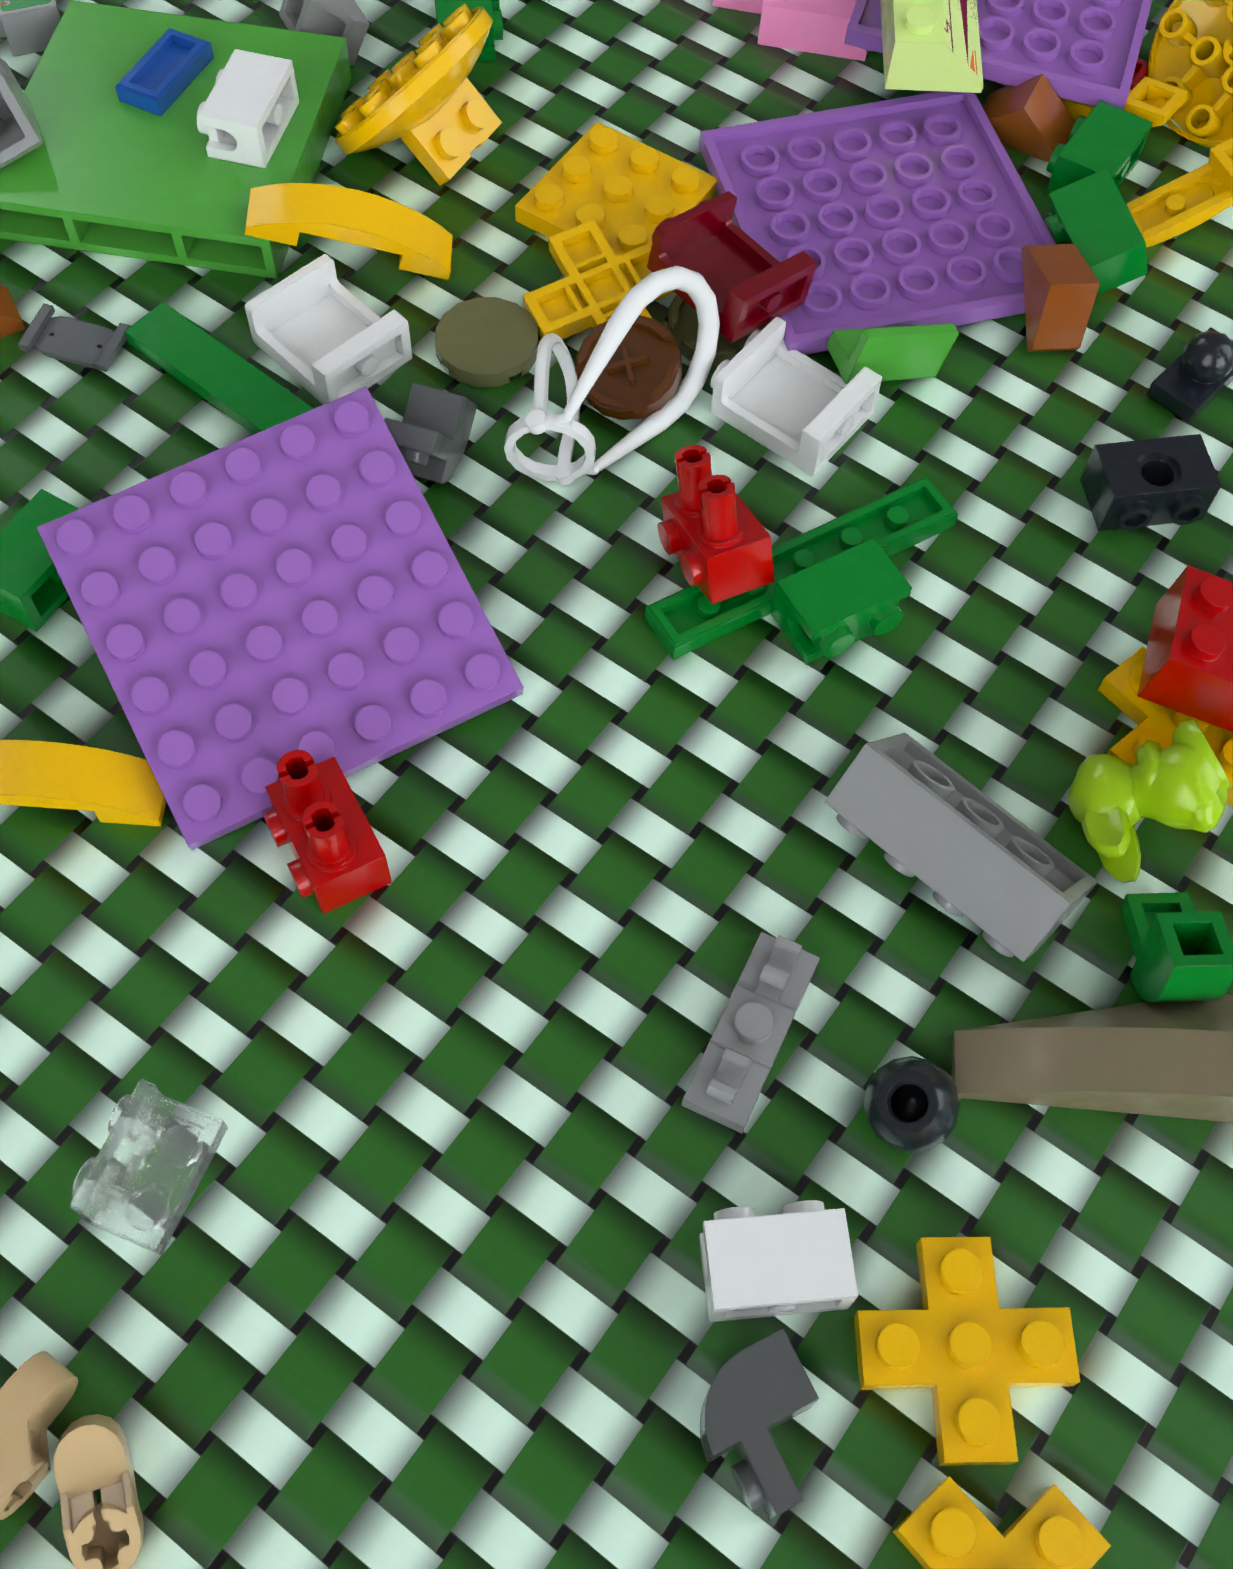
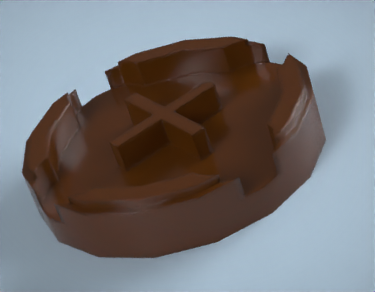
[576,315,682,420]

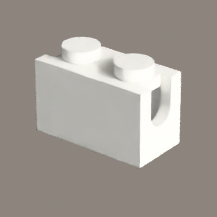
[197,49,299,168]
[699,1200,859,1322]

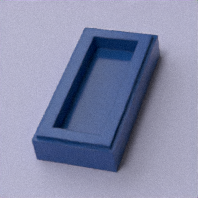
[115,28,214,116]

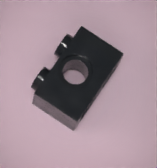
[1080,434,1221,531]

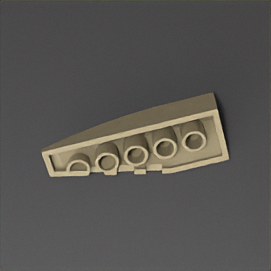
[952,994,1233,1123]

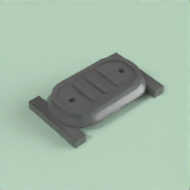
[18,303,130,372]

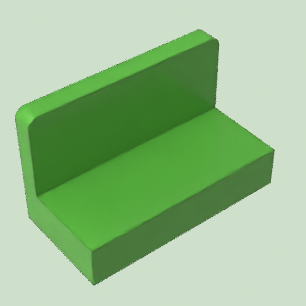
[826,323,959,384]

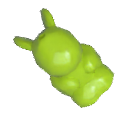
[1068,718,1231,883]

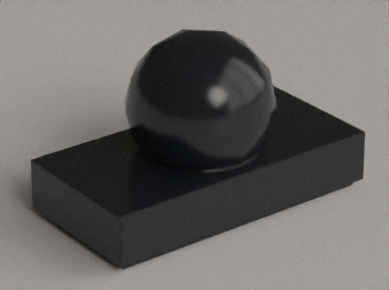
[1146,327,1233,423]

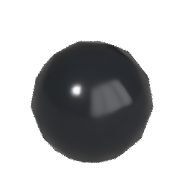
[864,1056,960,1153]

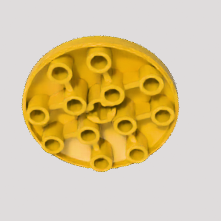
[1148,0,1233,148]
[335,3,502,186]

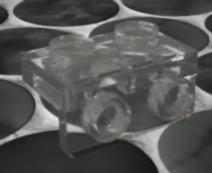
[70,1079,228,1255]

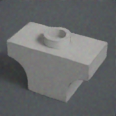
[279,0,370,65]

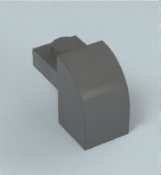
[384,383,478,483]
[700,1329,819,1521]

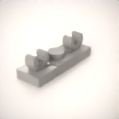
[681,932,820,1134]

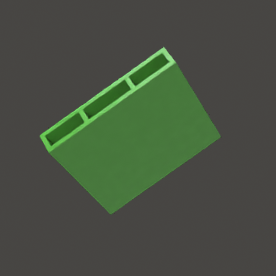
[0,0,351,279]

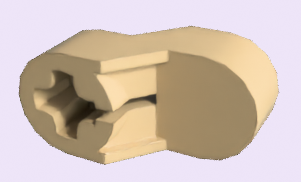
[0,1351,79,1520]
[53,1414,144,1569]

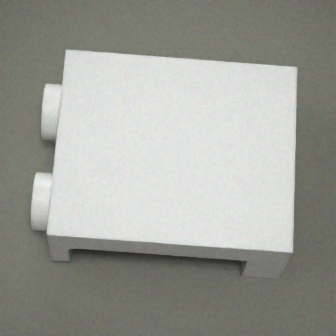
[245,254,412,405]
[710,316,882,476]

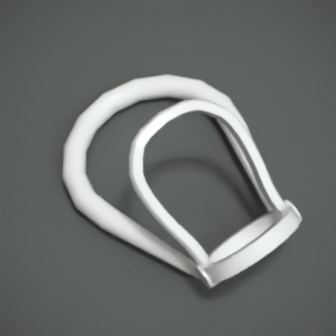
[504,266,720,485]

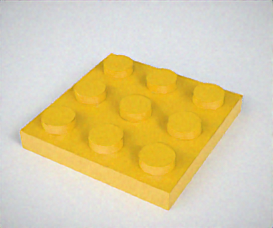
[515,122,718,256]

